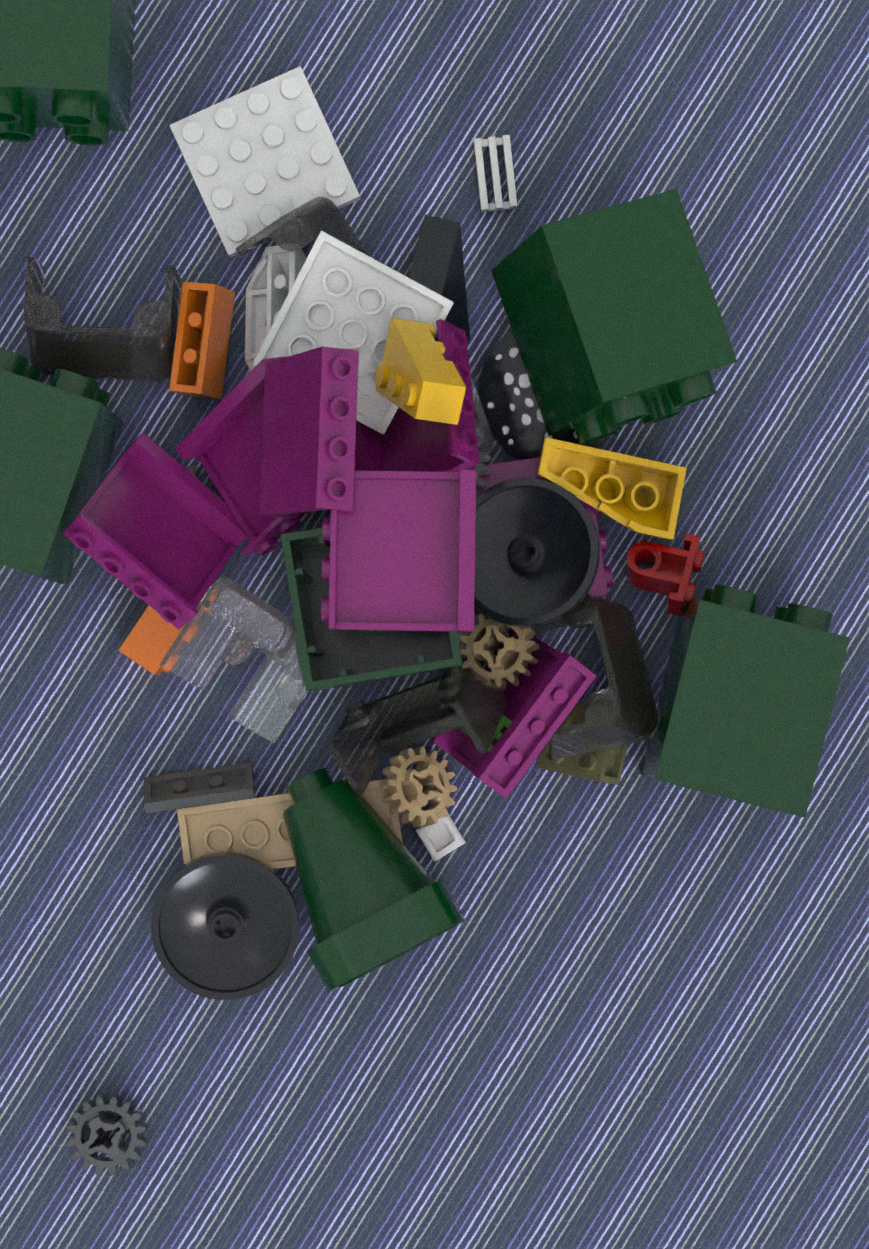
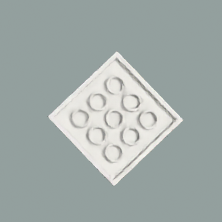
[170,66,360,258]
[252,231,454,435]

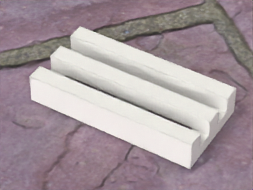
[474,135,517,213]

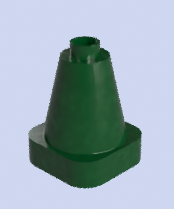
[282,768,466,992]

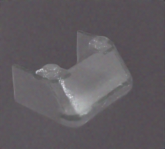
[159,577,308,743]

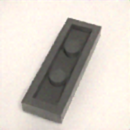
[143,762,255,814]

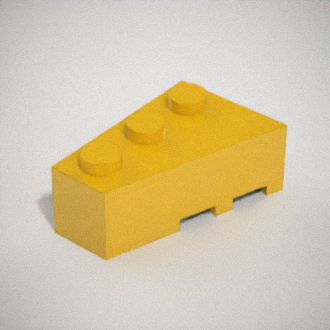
[374,317,466,425]

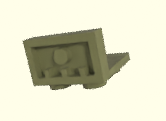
[537,702,634,785]

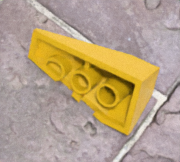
[537,437,687,540]

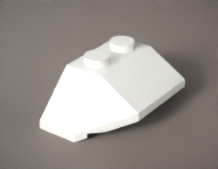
[245,243,307,371]

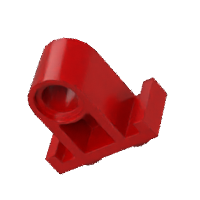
[626,534,705,616]

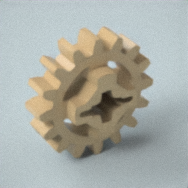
[460,613,540,690]
[380,746,457,828]

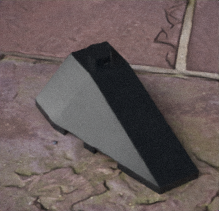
[409,215,470,347]

